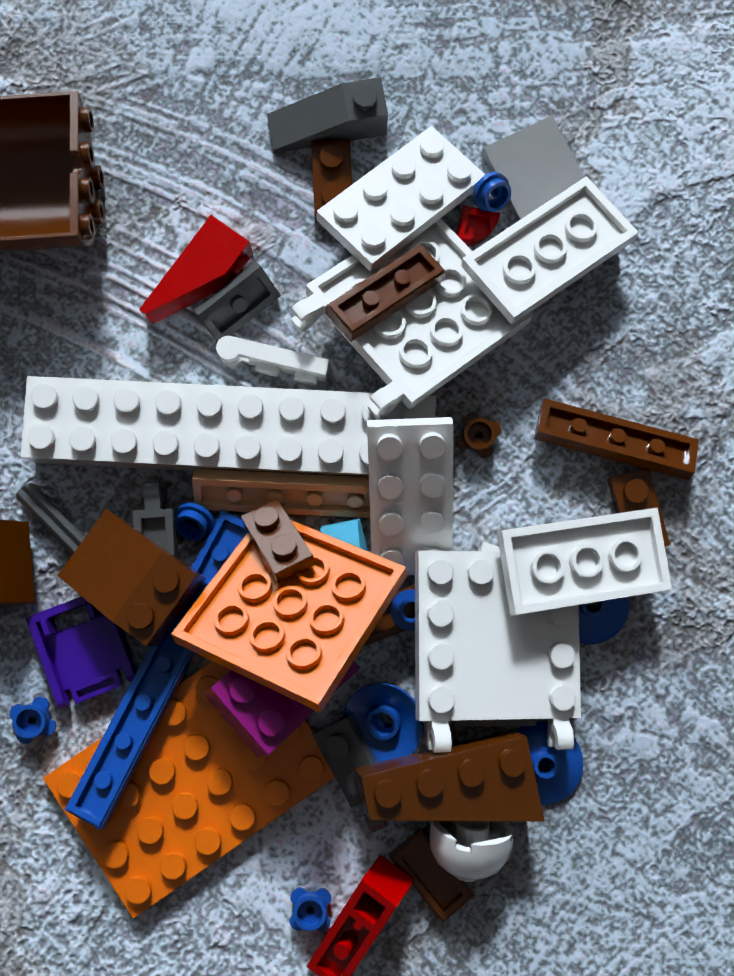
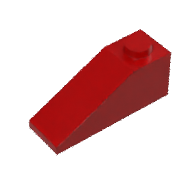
[139,215,253,324]
[306,854,414,976]

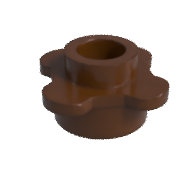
[456,413,501,458]

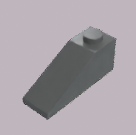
[267,77,388,153]

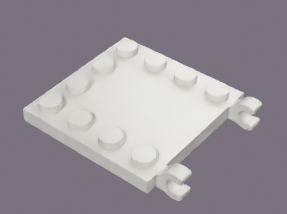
[290,218,533,420]
[415,551,581,753]

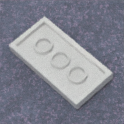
[317,126,485,272]
[461,176,639,325]
[367,417,453,575]
[497,508,672,615]

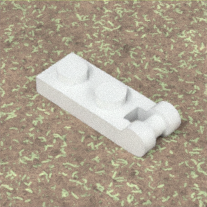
[216,336,330,386]

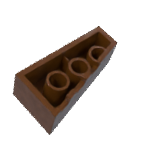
[353,730,545,822]

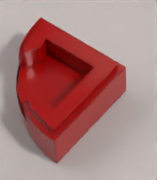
[456,205,501,247]

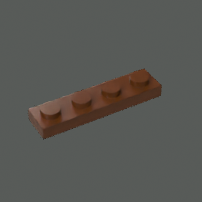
[534,398,699,480]

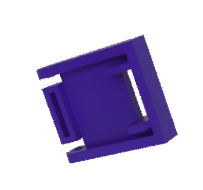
[26,596,137,710]

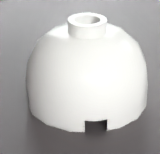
[430,821,514,882]

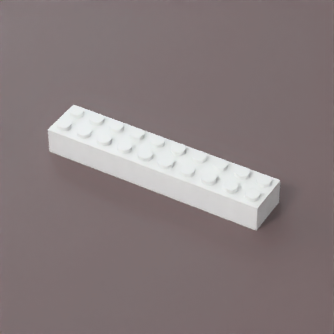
[20,376,436,477]

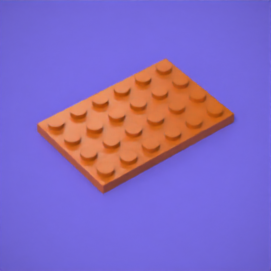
[43,661,335,919]

